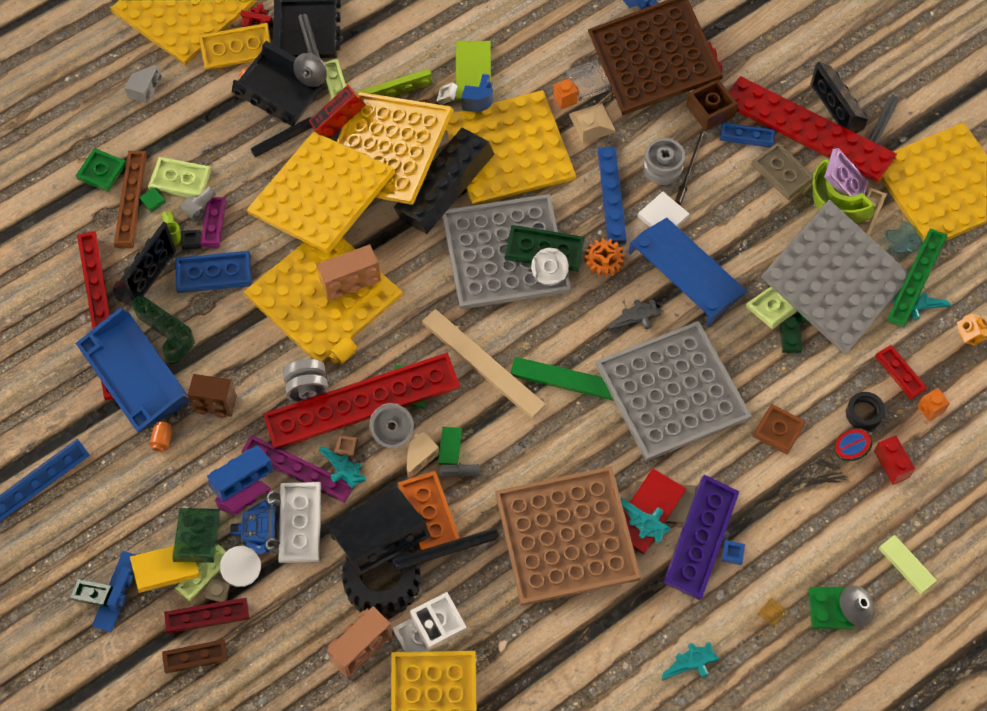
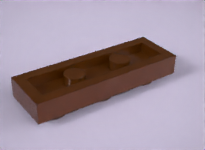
[162,639,228,674]

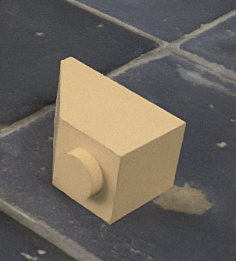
[407,432,439,479]

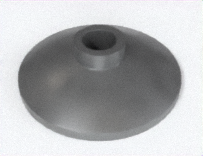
[293,53,327,87]
[839,586,875,626]

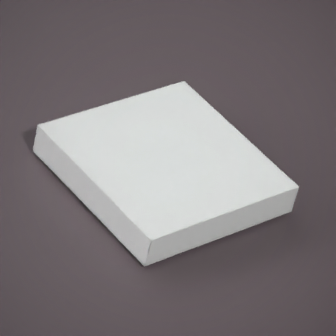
[637,192,690,227]

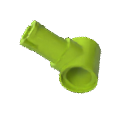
[161,211,181,246]

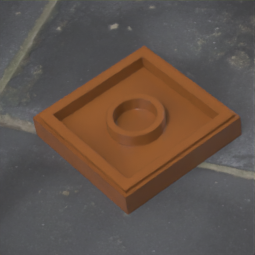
[753,403,806,455]

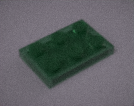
[172,508,221,563]

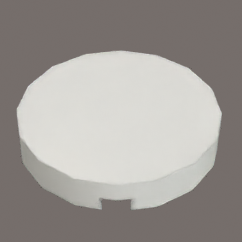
[531,248,569,286]
[220,546,261,587]

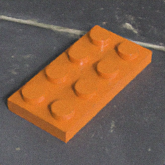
[398,471,460,550]

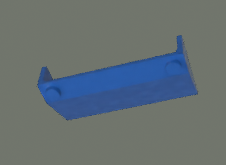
[628,218,747,327]
[75,307,190,433]

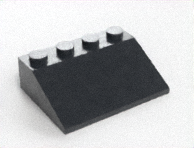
[112,221,176,309]

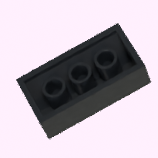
[810,62,868,133]

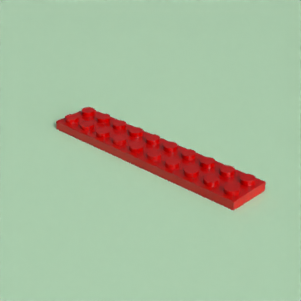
[728,76,897,183]
[263,352,460,449]

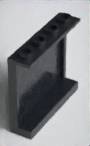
[273,0,341,58]
[231,41,327,127]
[326,486,431,576]

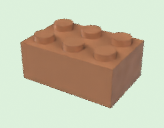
[317,244,381,301]
[327,606,393,679]

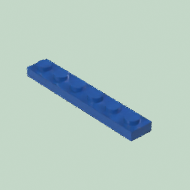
[597,147,627,244]
[0,439,90,521]

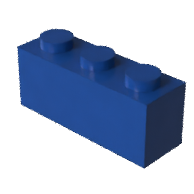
[207,445,273,502]

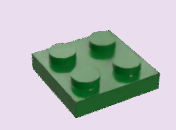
[75,148,126,192]
[808,587,854,629]

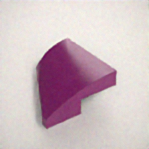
[215,480,271,515]

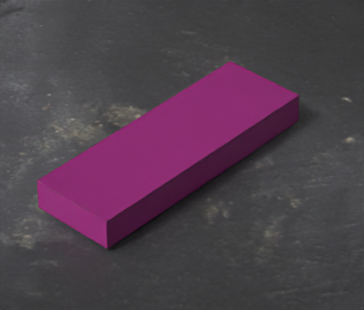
[200,197,227,248]

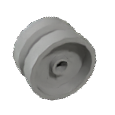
[643,138,685,185]
[283,359,329,402]
[369,403,414,448]

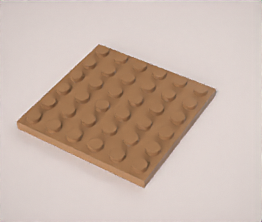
[495,466,641,606]

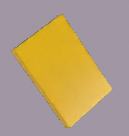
[130,542,200,593]

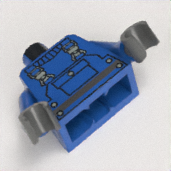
[230,491,281,555]

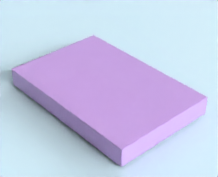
[824,148,868,196]

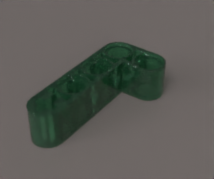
[131,296,195,363]

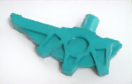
[893,293,951,321]
[319,447,366,488]
[620,497,671,543]
[662,642,719,681]

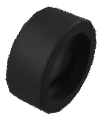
[846,392,885,431]

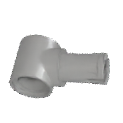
[181,186,216,221]

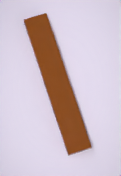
[114,151,147,248]

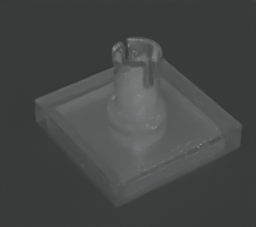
[564,60,611,101]

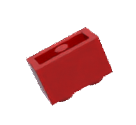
[874,435,915,485]

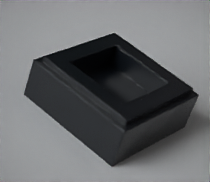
[181,229,201,250]

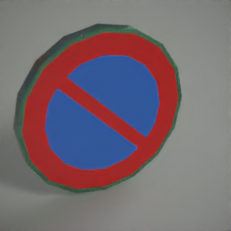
[834,428,873,461]

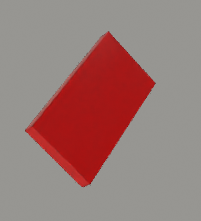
[624,468,687,555]

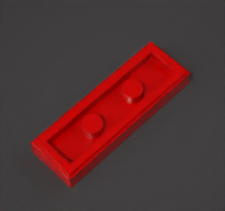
[875,345,927,400]

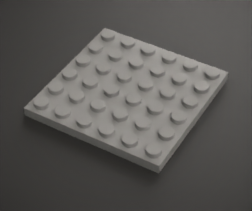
[442,194,571,310]
[760,200,909,354]
[595,321,752,462]

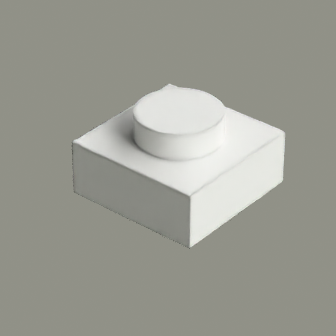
[437,82,457,105]

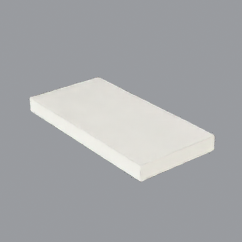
[279,482,321,563]

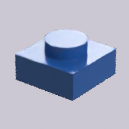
[721,540,745,565]

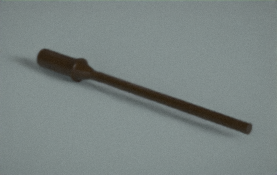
[675,132,704,205]

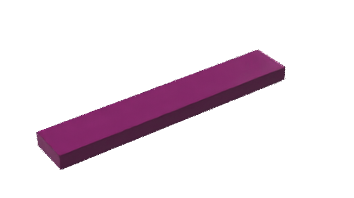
[241,435,354,503]

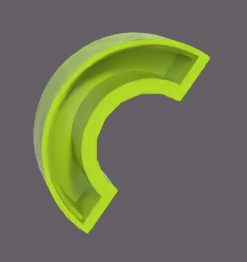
[813,158,874,224]

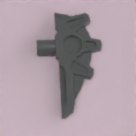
[609,300,662,331]

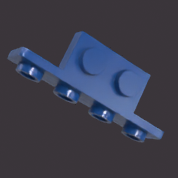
[92,551,136,632]

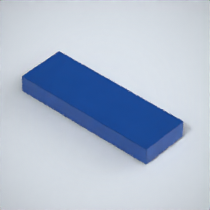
[720,122,775,148]

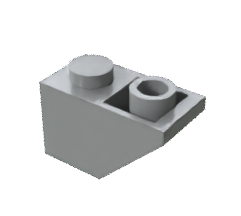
[125,65,162,103]

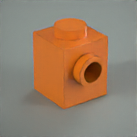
[553,78,579,110]
[917,388,950,421]

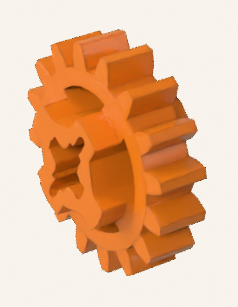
[584,238,625,277]

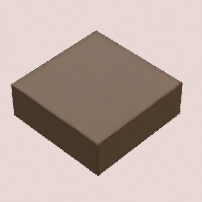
[334,435,358,458]

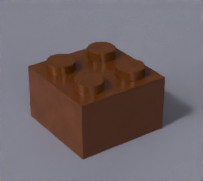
[686,79,738,131]
[188,374,237,418]

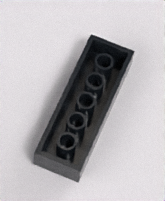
[394,128,494,234]

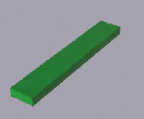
[887,228,948,328]
[510,357,614,401]

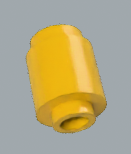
[329,337,357,365]

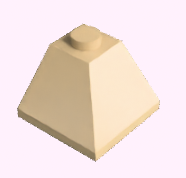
[569,103,616,143]

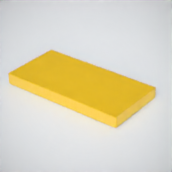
[198,23,271,70]

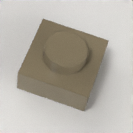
[204,579,231,603]

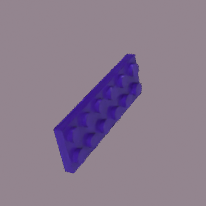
[663,474,740,600]

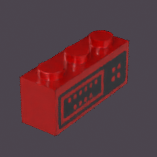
[309,85,366,139]

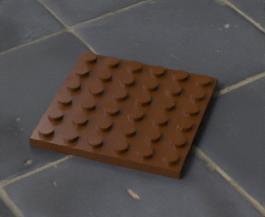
[588,0,723,116]

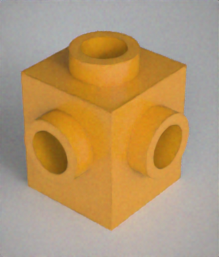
[957,314,987,346]

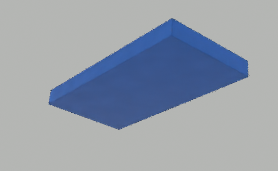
[175,251,252,293]

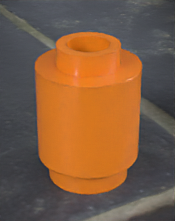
[149,422,173,452]

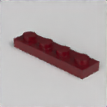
[164,598,250,634]

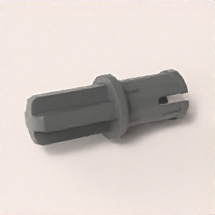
[440,463,480,479]

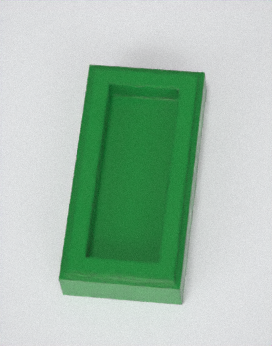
[438,427,462,465]

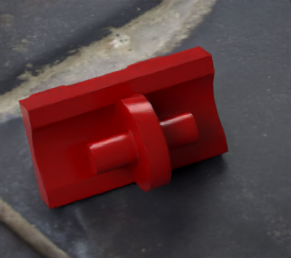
[240,3,273,29]

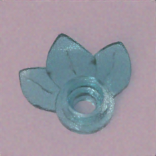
[886,221,922,253]

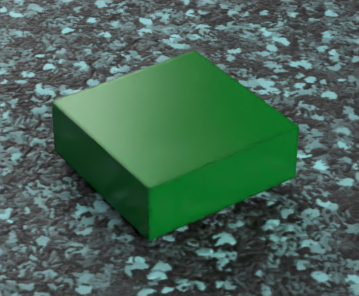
[139,188,166,212]

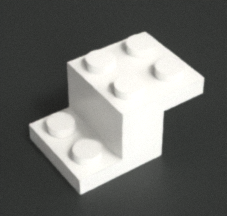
[393,592,467,652]

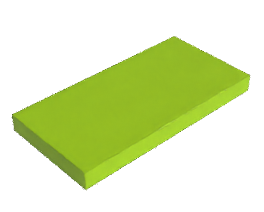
[456,41,491,102]

